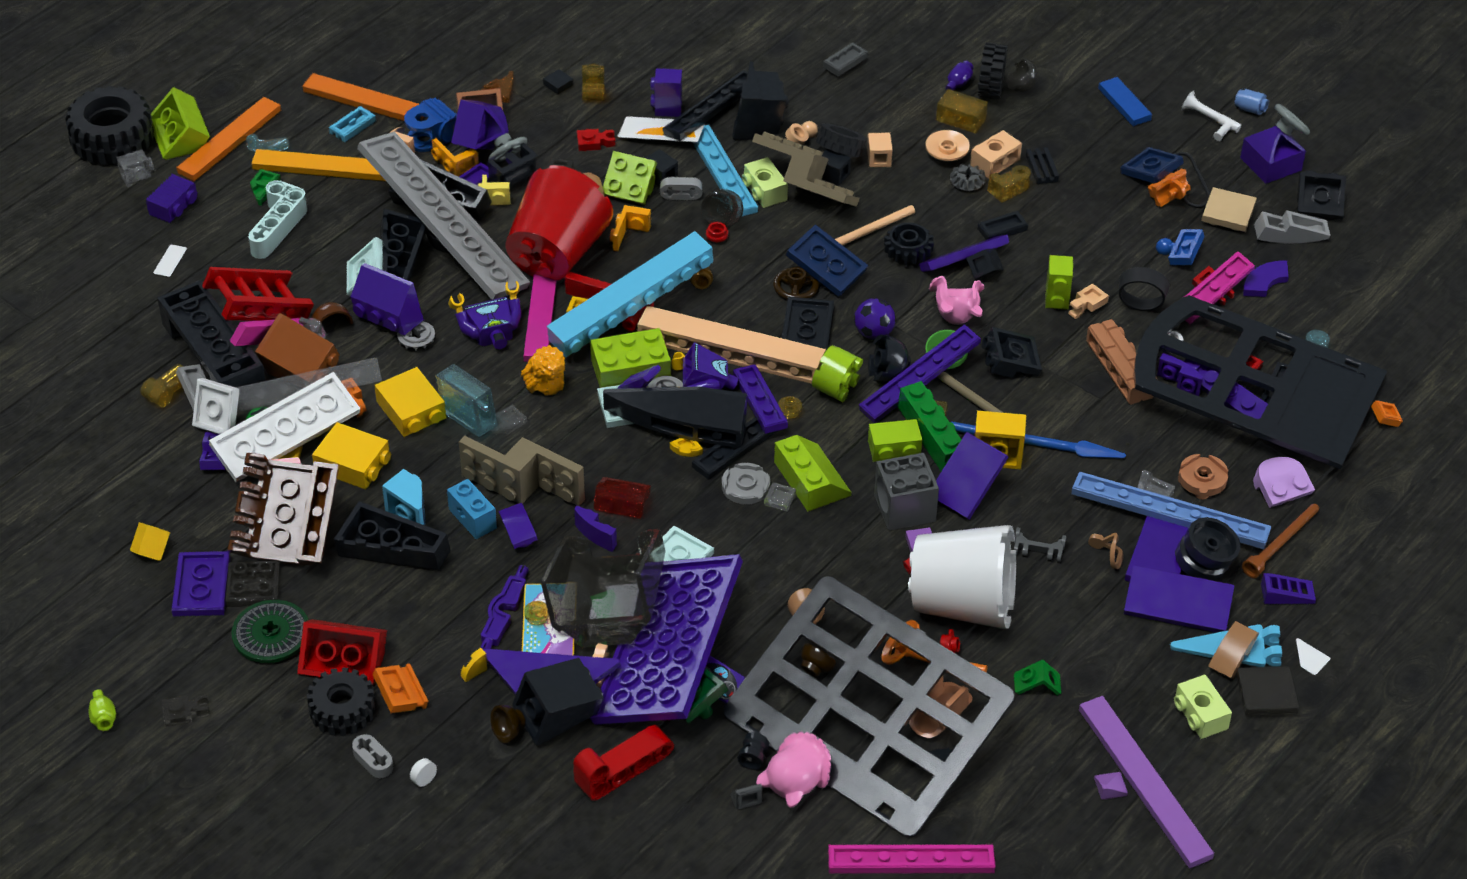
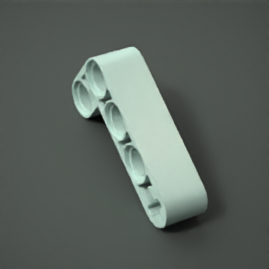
[248,180,307,259]

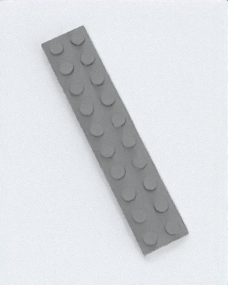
[357,131,530,300]

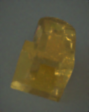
[988,165,1031,203]

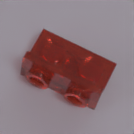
[594,477,651,518]

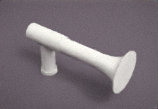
[1182,91,1241,141]

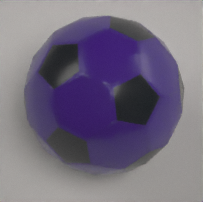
[854,299,896,340]

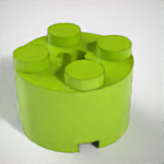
[812,345,863,402]

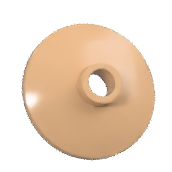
[926,130,970,161]

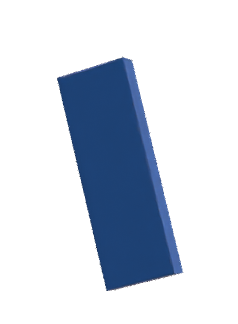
[1098,77,1152,126]

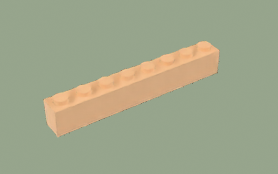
[638,306,826,384]

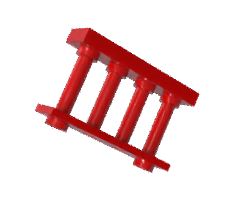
[202,267,314,323]

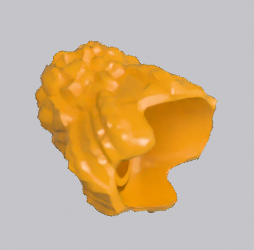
[521,345,565,396]

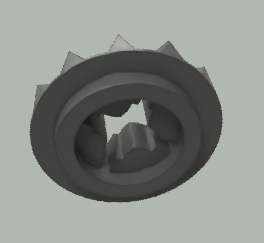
[950,164,986,191]

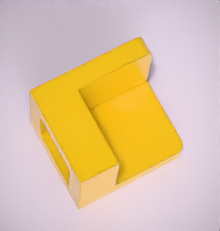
[130,522,170,560]

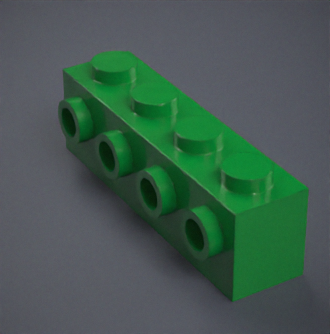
[898,381,962,471]

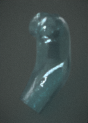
[246,134,289,152]

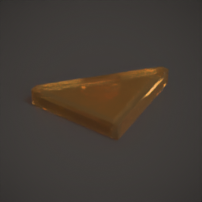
[481,71,514,103]

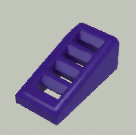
[618,365,661,389]
[1261,573,1316,604]

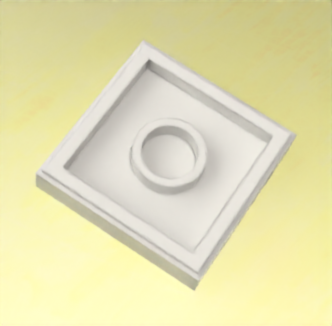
[192,378,239,434]

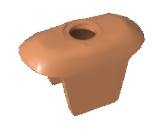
[909,676,972,738]

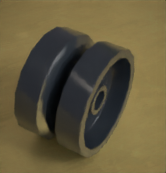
[1175,517,1241,581]

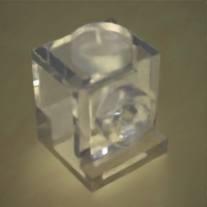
[117,150,154,187]

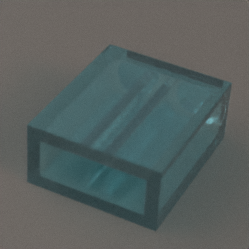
[435,364,497,437]

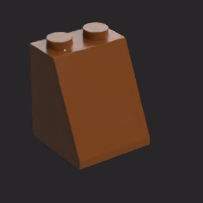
[255,313,340,388]

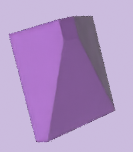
[1094,772,1128,799]

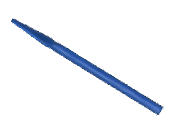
[952,422,1126,458]

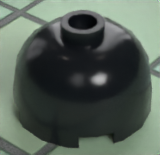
[868,334,911,383]

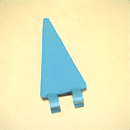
[1170,624,1282,667]

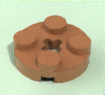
[1178,454,1228,499]

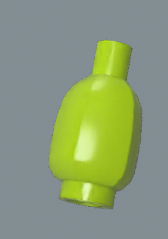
[89,689,116,731]

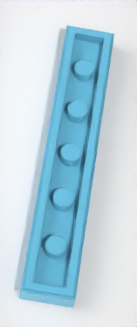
[692,125,758,218]

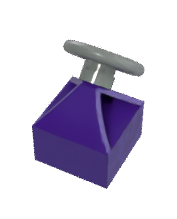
[451,100,528,163]
[1240,104,1310,184]

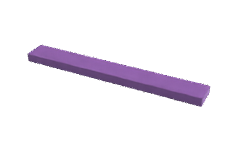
[1079,696,1214,868]

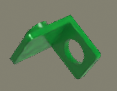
[1014,659,1061,695]

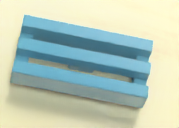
[329,106,376,142]

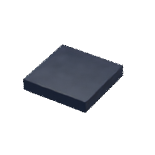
[1120,147,1184,184]

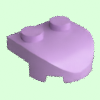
[1253,457,1315,508]

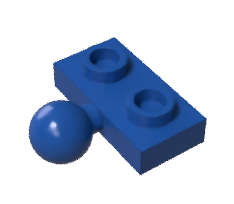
[1156,229,1205,266]

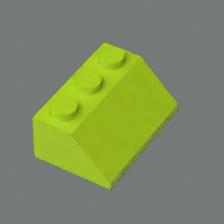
[151,87,210,160]
[774,435,852,511]

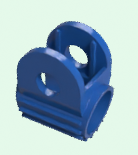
[404,98,457,152]

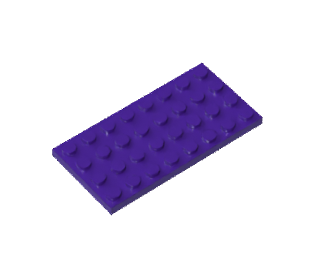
[590,554,743,724]

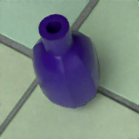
[945,61,974,93]

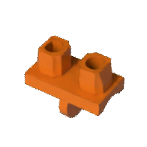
[1148,169,1191,207]

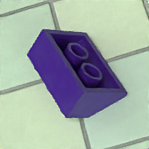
[350,263,424,335]

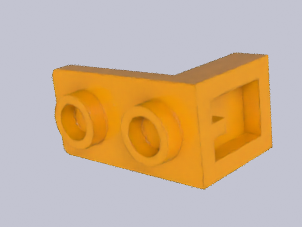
[431,138,479,177]
[610,205,651,251]

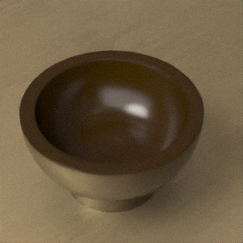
[800,643,836,677]
[490,705,525,743]

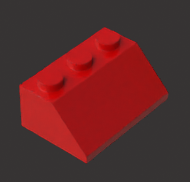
[297,619,387,685]

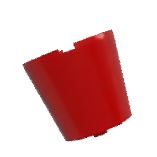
[506,165,613,281]

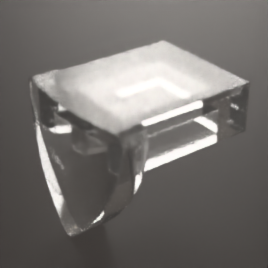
[1138,470,1175,497]

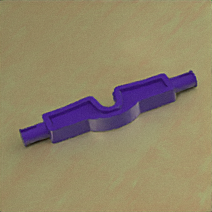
[480,565,529,649]

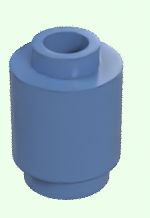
[1235,89,1269,115]

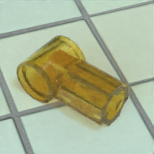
[141,364,183,407]

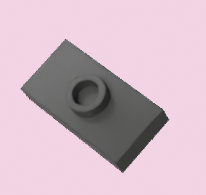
[823,42,868,77]

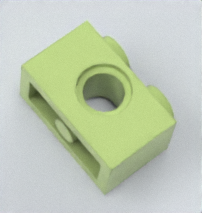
[742,157,788,208]
[1174,675,1232,739]

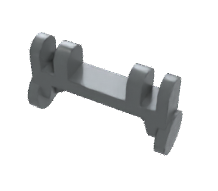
[1014,527,1066,562]

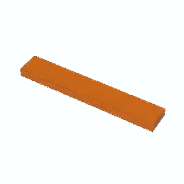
[303,73,425,121]
[176,97,281,181]

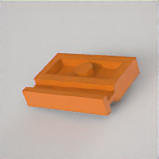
[373,664,428,713]

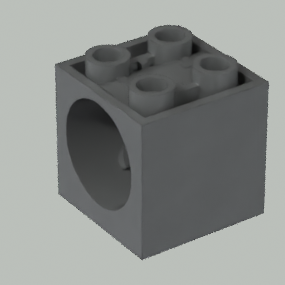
[874,453,939,531]

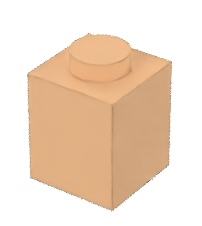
[867,133,892,167]

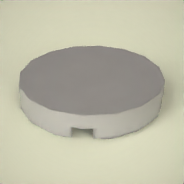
[722,463,770,504]

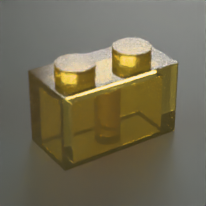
[936,89,988,133]

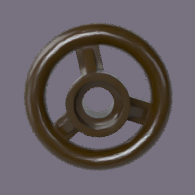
[773,267,819,300]

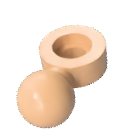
[786,121,818,145]

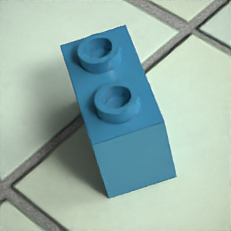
[447,479,497,539]

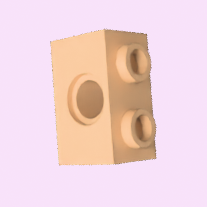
[971,130,1022,179]

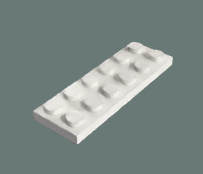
[209,372,361,482]

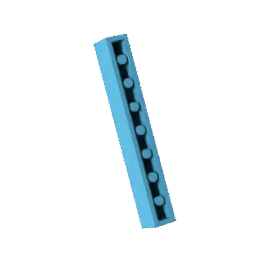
[547,231,713,357]

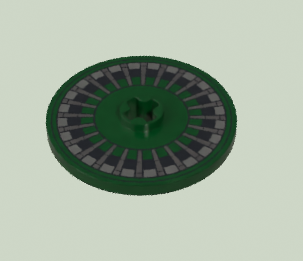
[232,600,308,663]

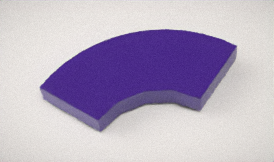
[1243,261,1289,297]

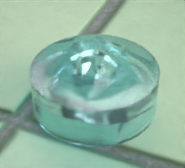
[1305,330,1330,348]

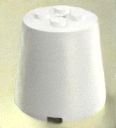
[908,525,1016,629]

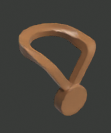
[1089,533,1124,569]

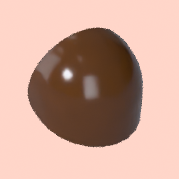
[311,302,353,335]

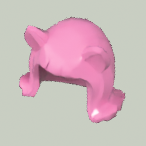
[929,276,984,325]
[756,732,831,808]

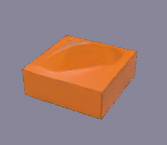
[1371,400,1403,427]

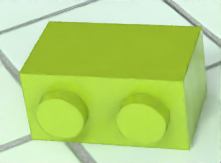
[1045,255,1073,309]
[868,419,922,462]

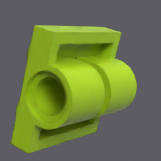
[603,151,657,205]

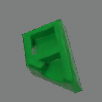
[250,169,281,206]

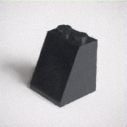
[512,658,604,746]

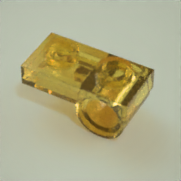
[582,64,605,101]

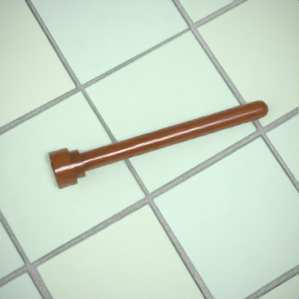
[1242,504,1319,578]

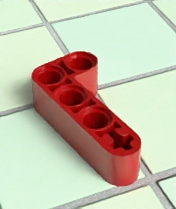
[573,725,674,800]

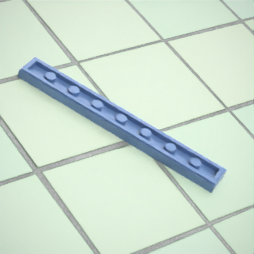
[1071,471,1271,549]

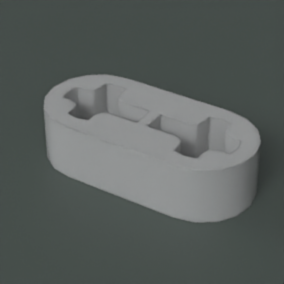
[660,177,703,200]
[352,734,393,778]

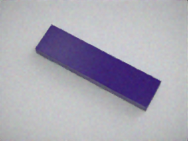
[919,235,1010,272]
[733,364,788,434]

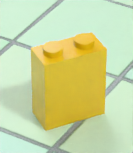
[375,367,446,437]
[312,422,391,489]

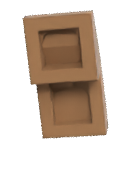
[1208,621,1259,679]

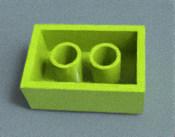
[590,328,671,388]

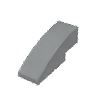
[1254,210,1330,243]

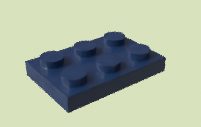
[786,225,868,297]

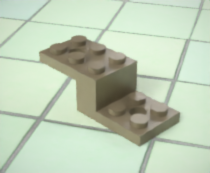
[752,132,860,207]
[459,436,585,506]

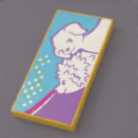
[522,583,576,655]

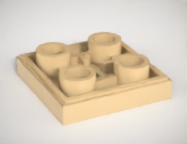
[1202,187,1257,232]

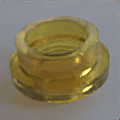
[778,396,802,418]
[524,601,550,625]

